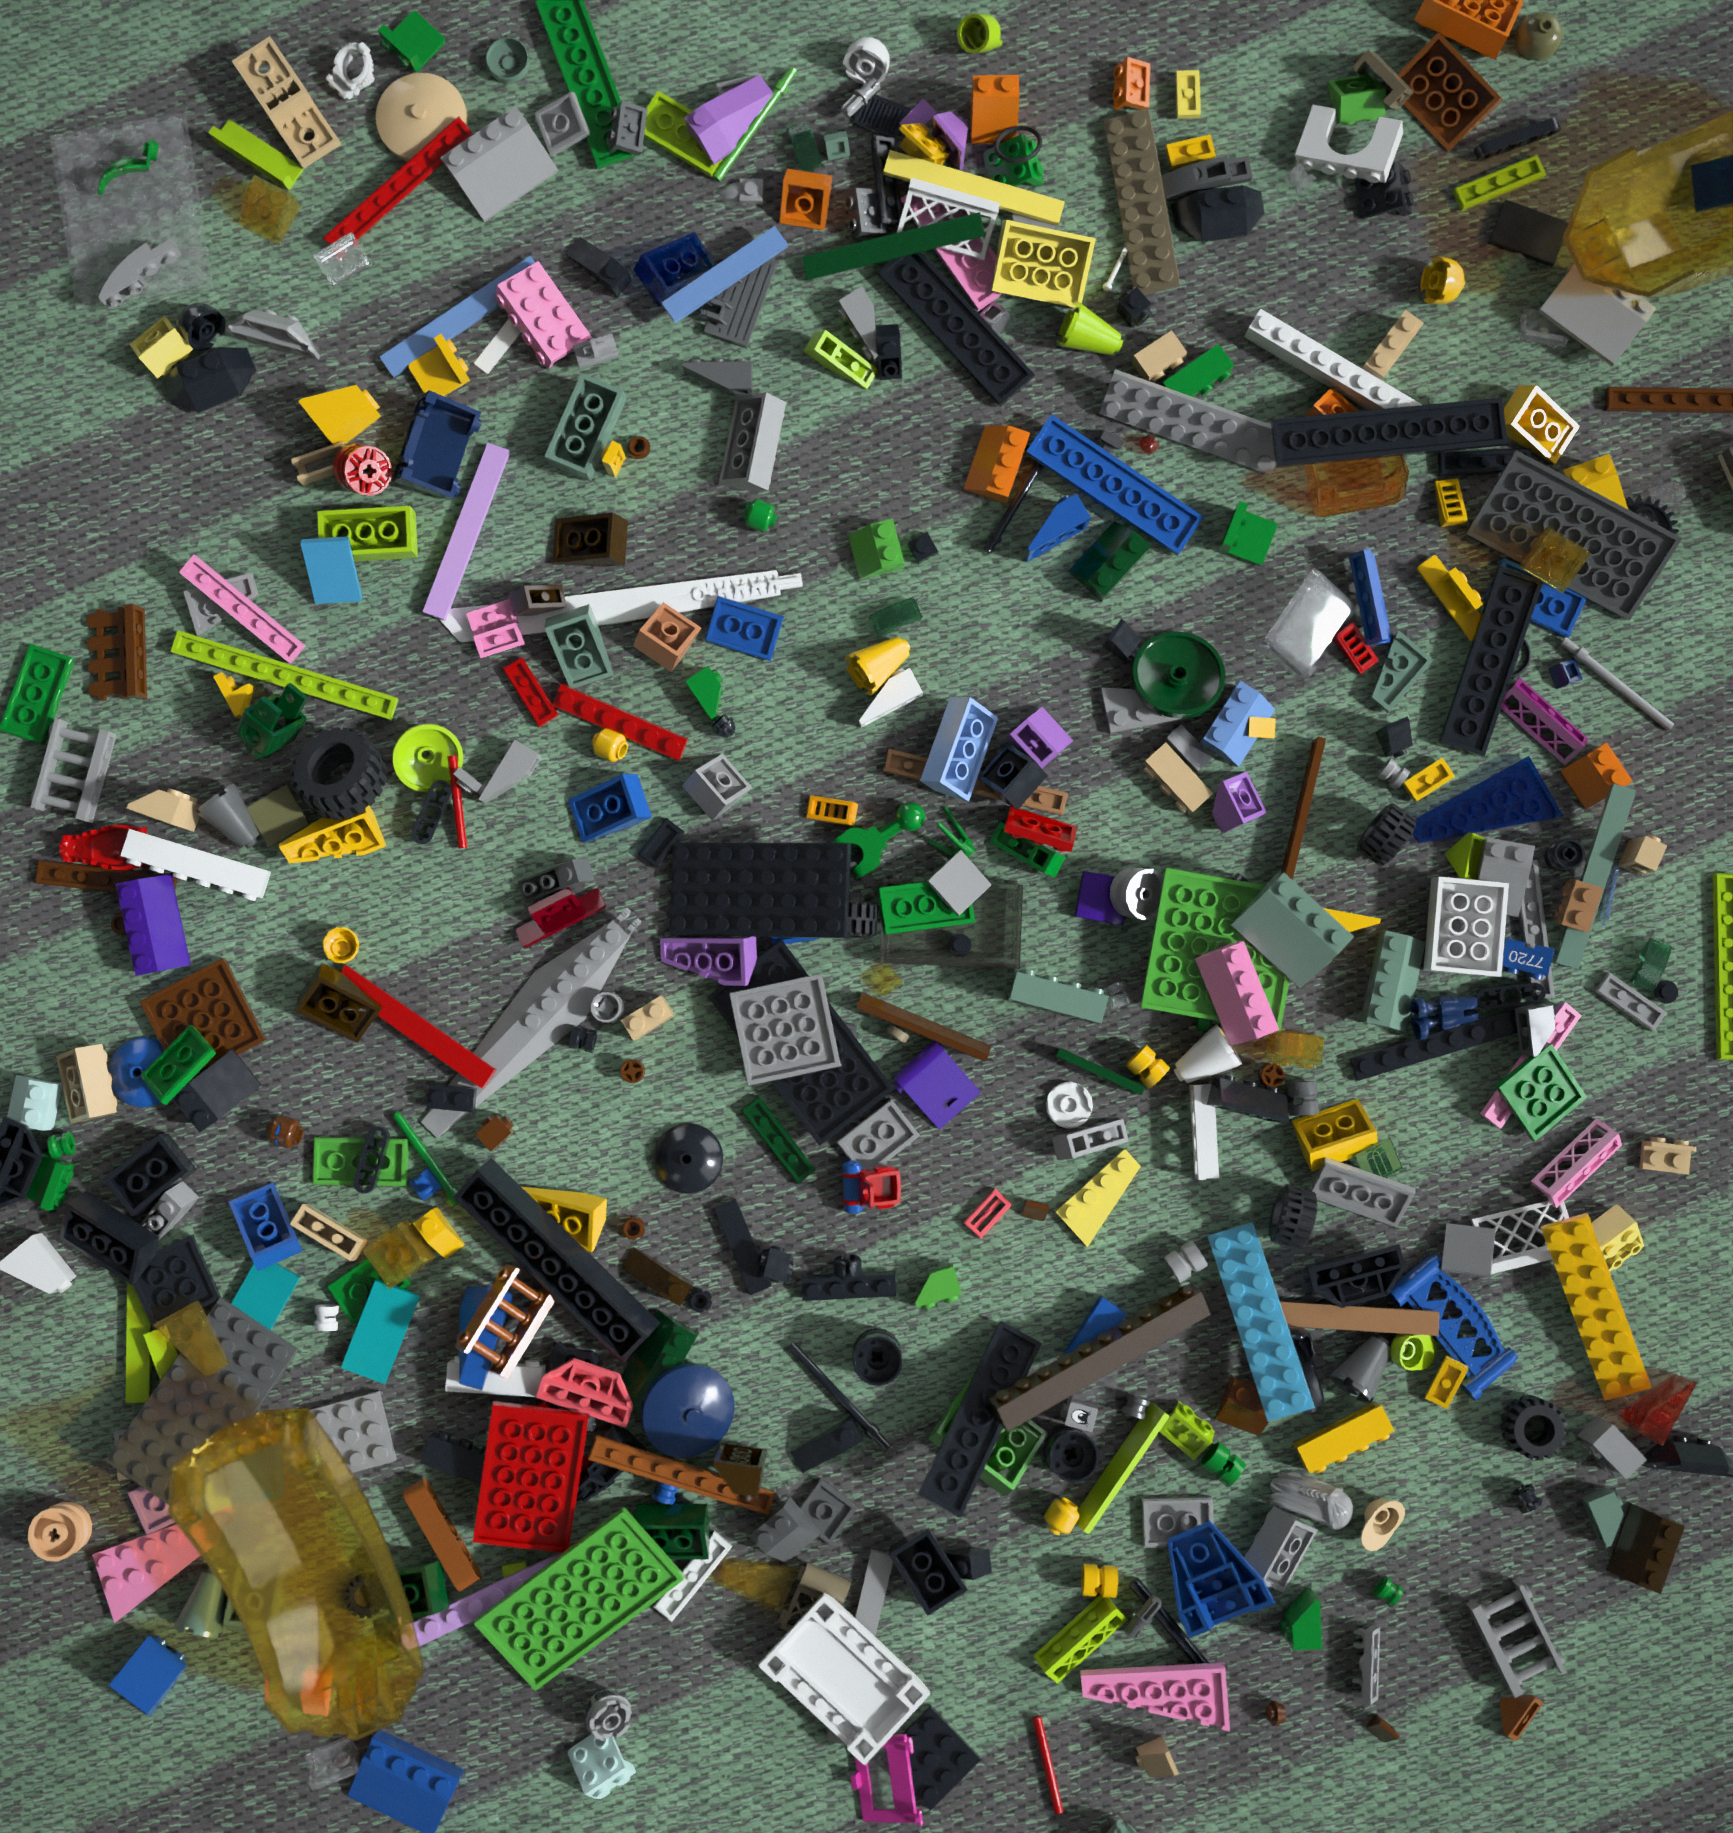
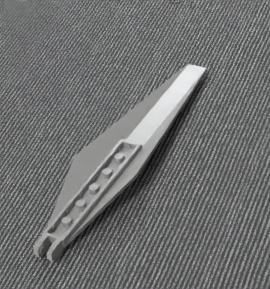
[421,908,642,1138]

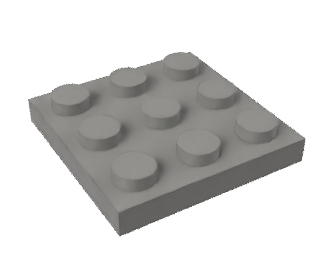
[309,1391,397,1480]

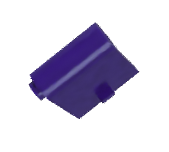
[892,1041,981,1130]

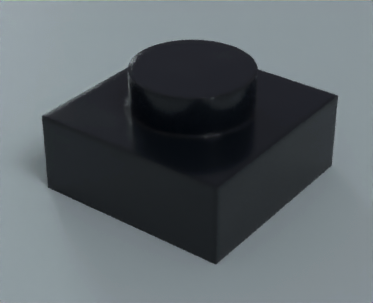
[907,532,938,564]

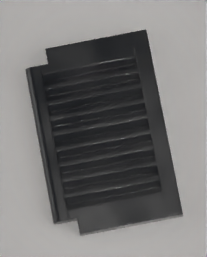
[851,94,912,141]

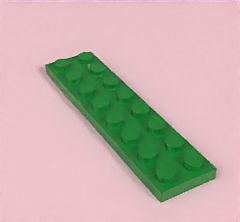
[535,0,641,170]

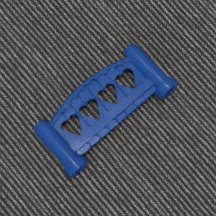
[1388,1254,1518,1401]

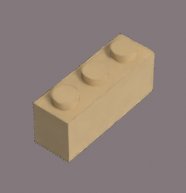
[1362,310,1424,380]
[1143,742,1213,815]
[290,1204,368,1261]

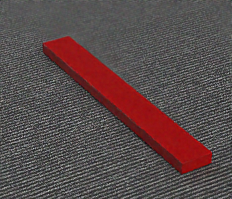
[323,116,474,257]
[341,965,497,1089]

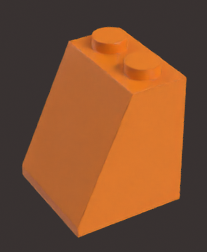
[970,75,1019,144]

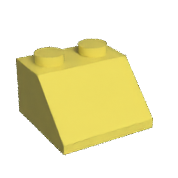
[130,316,193,378]

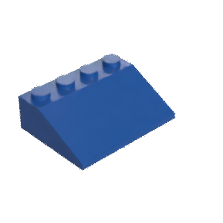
[347,1729,464,1833]

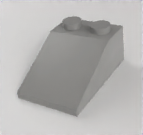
[1476,837,1535,917]

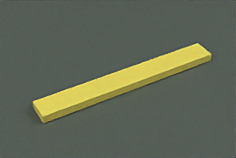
[883,150,1065,226]

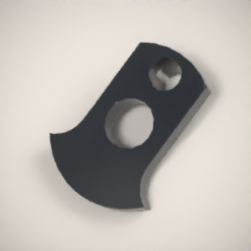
[550,1341,600,1370]

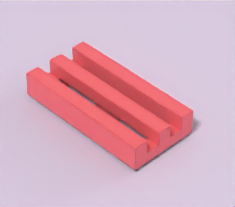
[963,1188,1012,1239]

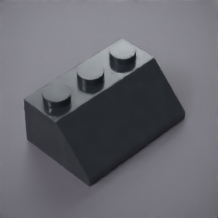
[1207,1074,1289,1123]
[889,1528,968,1616]

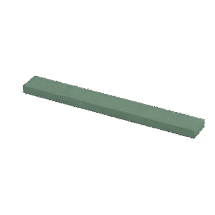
[1554,783,1636,969]

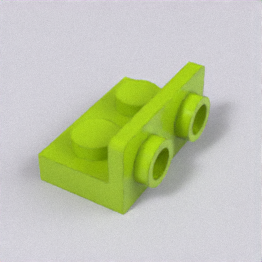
[1159,1401,1215,1460]

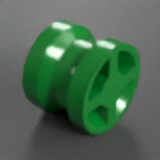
[48,1132,76,1158]
[1373,1576,1403,1607]

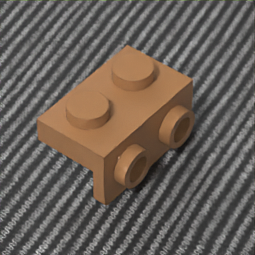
[1555,878,1604,933]

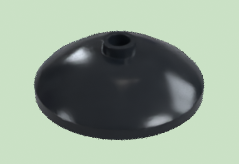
[653,1123,723,1194]

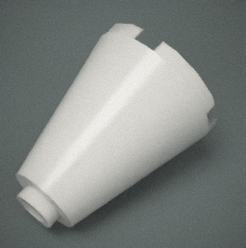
[1174,1025,1242,1083]

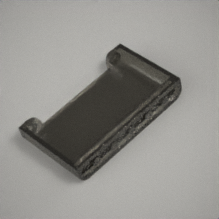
[880,875,1023,969]

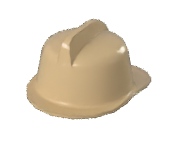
[1361,1497,1405,1551]

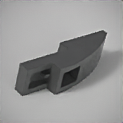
[1161,156,1253,200]

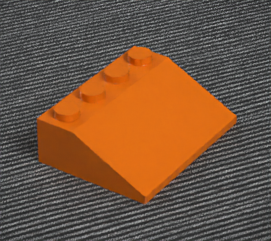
[1414,0,1524,60]

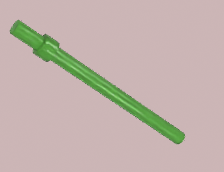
[713,66,797,182]

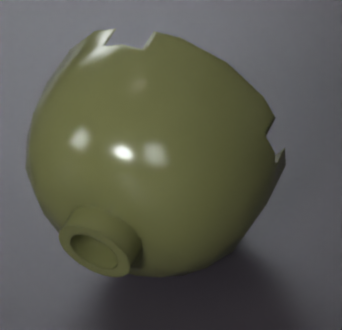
[1515,12,1563,61]

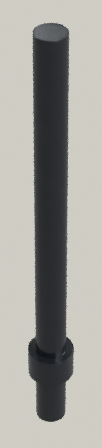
[788,1342,892,1452]

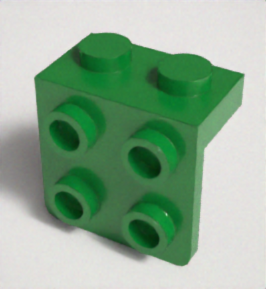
[378,11,446,73]
[983,134,1044,187]
[26,1153,75,1211]

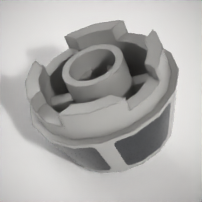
[586,1690,632,1741]

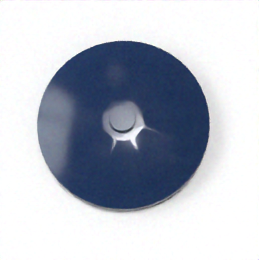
[640,1363,735,1458]

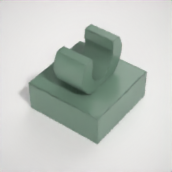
[824,131,850,161]

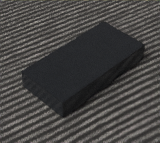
[638,818,685,869]

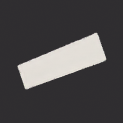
[474,319,521,374]

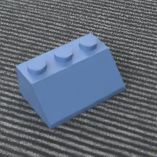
[1199,681,1275,767]

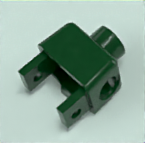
[235,683,309,759]

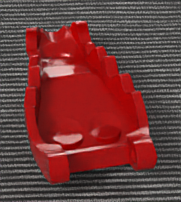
[59,825,147,870]

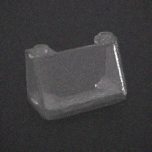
[1255,567,1355,681]

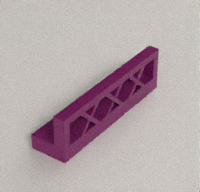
[1501,677,1589,765]

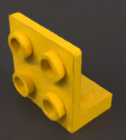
[899,123,951,165]

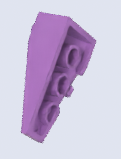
[685,75,773,165]
[660,936,757,986]

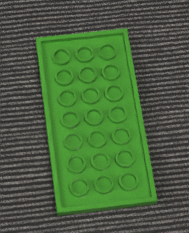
[474,1507,685,1691]

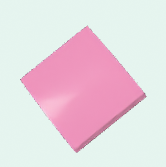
[466,599,525,658]

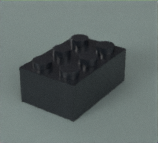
[103,1133,197,1216]

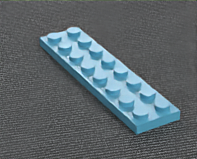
[1208,1222,1315,1422]

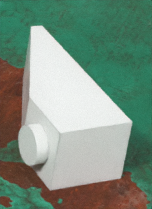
[859,668,923,728]

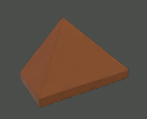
[1499,1694,1544,1741]

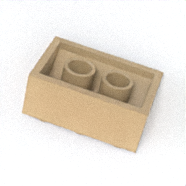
[127,788,201,832]
[56,1044,117,1124]

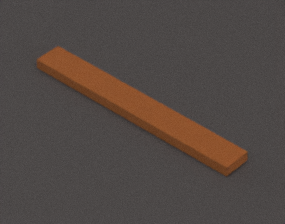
[588,1435,775,1516]

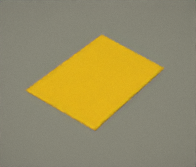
[1249,717,1276,738]

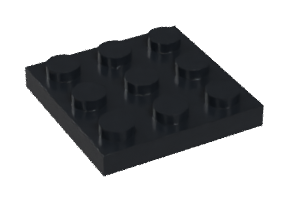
[134,1235,221,1330]
[880,1705,981,1811]

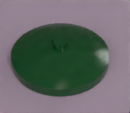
[1132,631,1226,718]

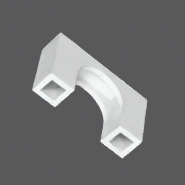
[1295,105,1403,183]

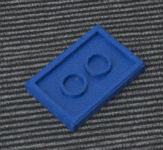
[705,596,784,661]

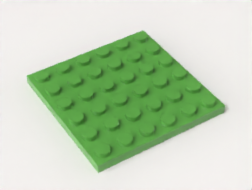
[1140,868,1290,1032]

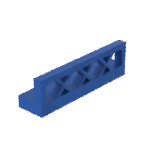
[1348,549,1393,646]

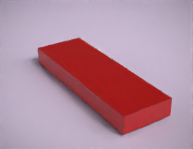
[503,657,559,728]

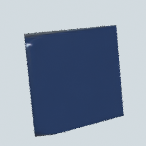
[1548,658,1583,689]

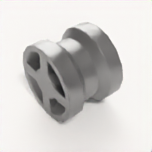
[1122,1393,1150,1419]

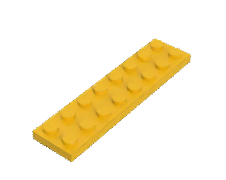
[1541,1212,1652,1401]

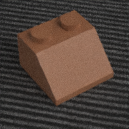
[633,602,701,672]

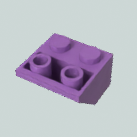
[1008,707,1073,769]

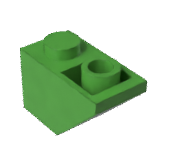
[915,1265,962,1310]

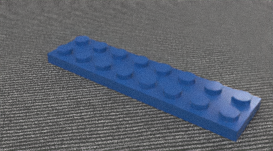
[1025,414,1204,556]

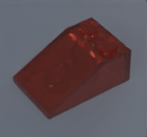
[1621,1374,1697,1446]

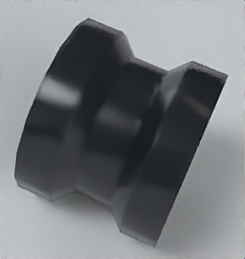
[1511,1484,1542,1513]

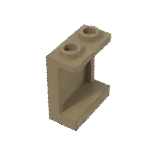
[1352,50,1414,110]

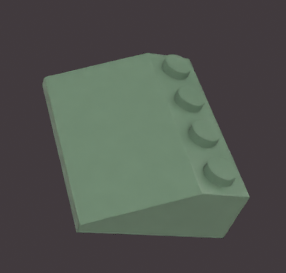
[1230,872,1354,988]

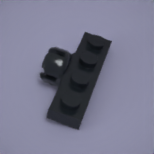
[801,1254,896,1301]

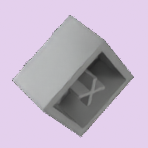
[1577,1416,1647,1480]

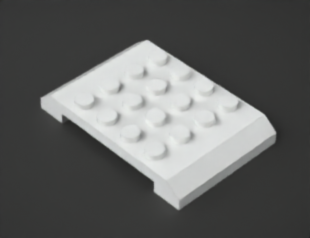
[759,1593,930,1766]

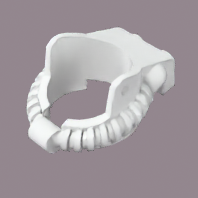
[326,42,374,99]

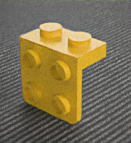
[409,334,470,396]

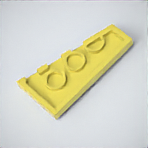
[1055,1149,1141,1247]

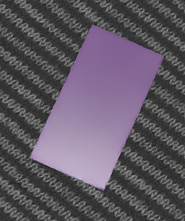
[899,99,937,125]

